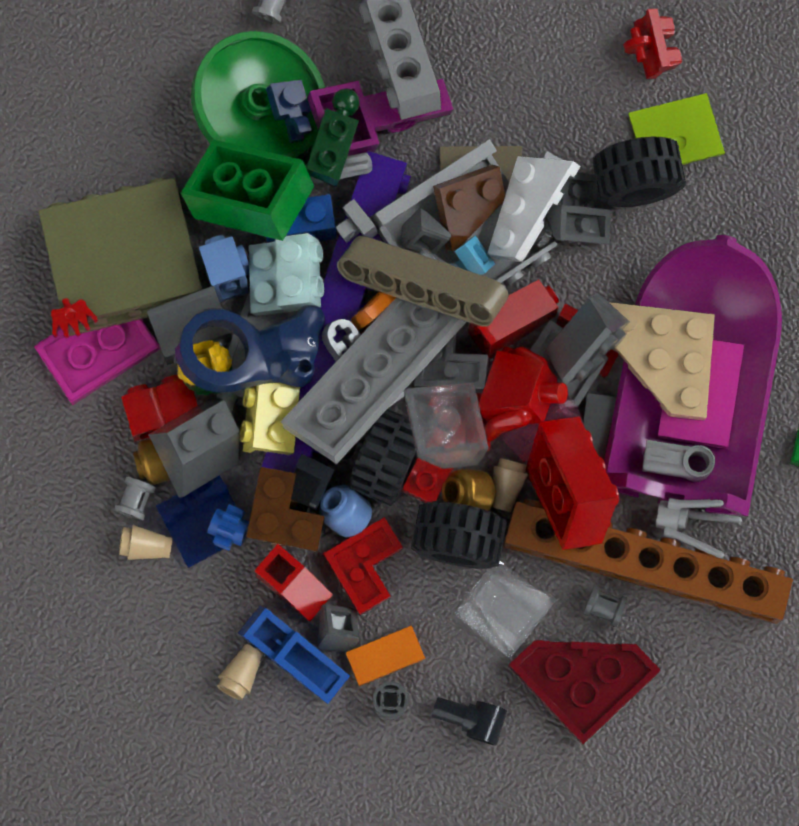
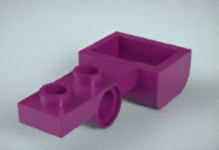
[307,79,454,156]

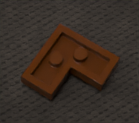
[247,467,325,551]

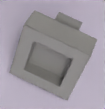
[336,199,378,243]

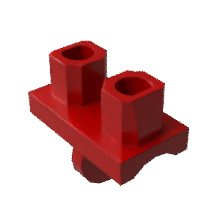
[623,9,682,79]

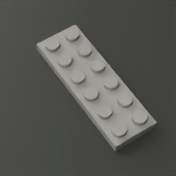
[281,298,467,464]

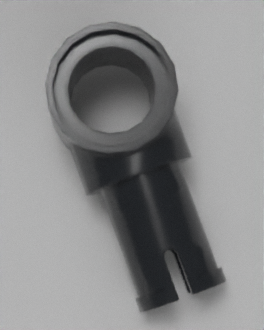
[432,697,507,746]

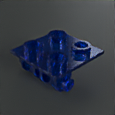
[156,475,247,568]

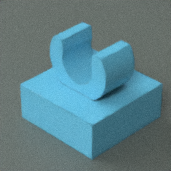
[452,235,495,275]

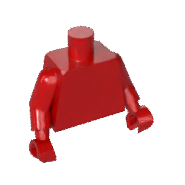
[470,347,568,452]

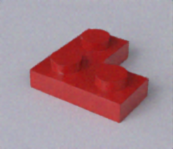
[323,517,403,616]

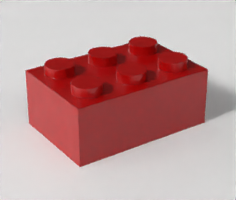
[526,416,619,550]

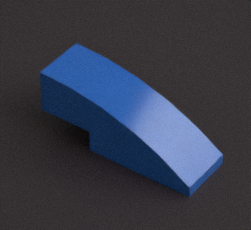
[238,605,350,704]

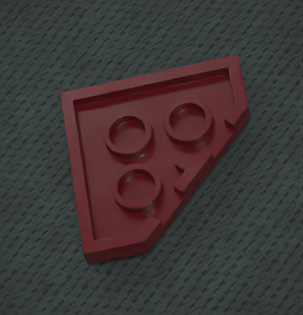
[508,640,661,745]

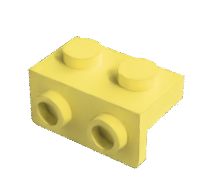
[239,383,300,455]

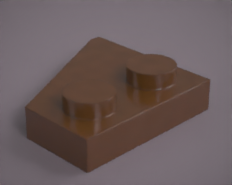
[433,164,505,252]

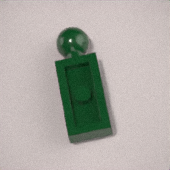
[306,88,360,186]

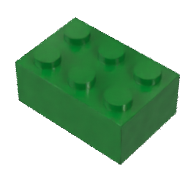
[181,139,314,241]

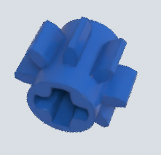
[207,504,250,551]

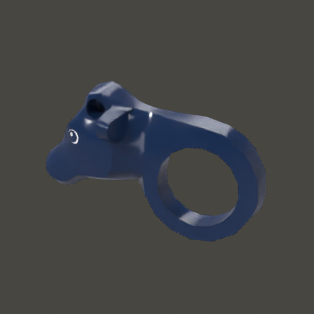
[175,306,325,393]

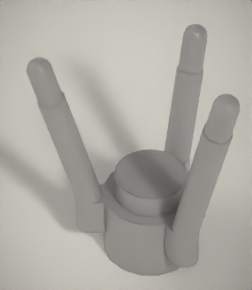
[656,498,742,558]

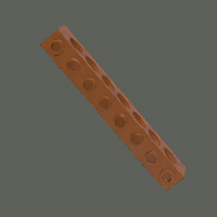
[503,499,793,624]

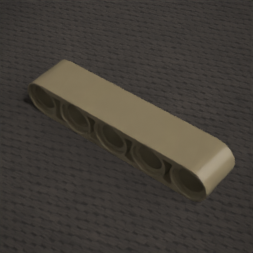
[337,236,509,327]

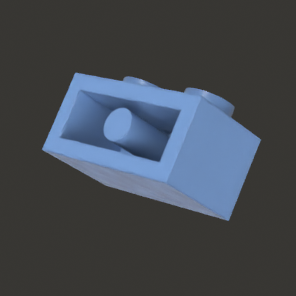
[199,235,249,302]

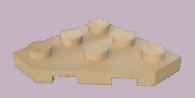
[610,302,715,420]

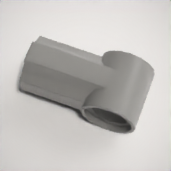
[642,440,715,482]

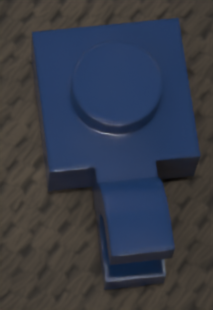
[266,80,312,143]

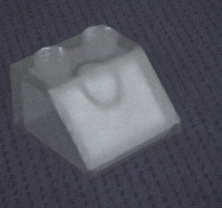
[404,383,489,469]

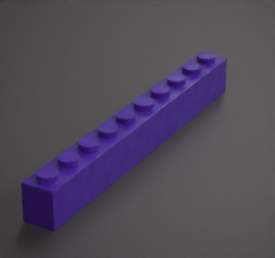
[258,151,411,477]

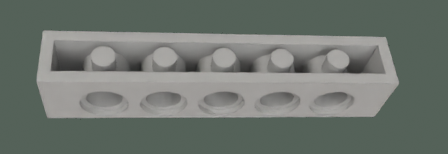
[358,0,441,120]

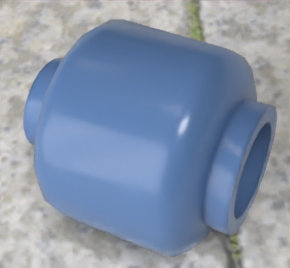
[319,484,372,537]

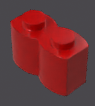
[121,375,198,441]

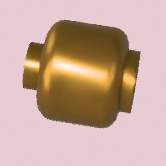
[133,438,170,485]
[442,469,496,511]

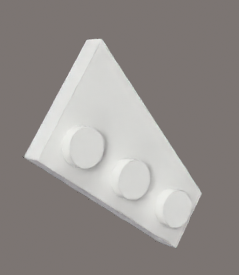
[487,156,581,262]

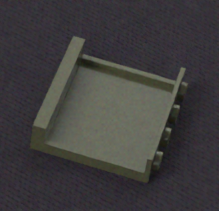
[38,178,202,336]

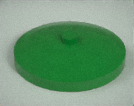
[191,31,325,159]

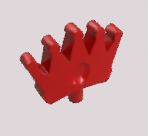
[51,298,98,339]

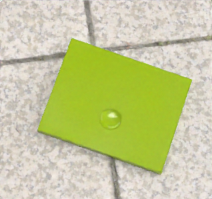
[628,93,725,165]

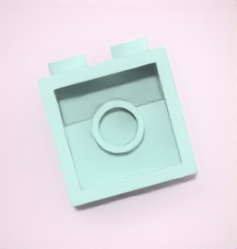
[249,233,324,316]

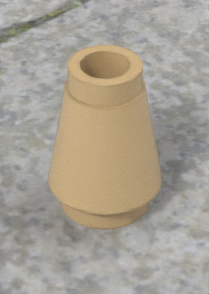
[491,458,528,512]
[119,525,172,560]
[217,644,263,700]

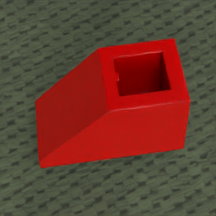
[254,544,333,622]

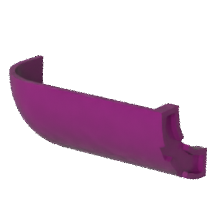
[604,235,782,516]

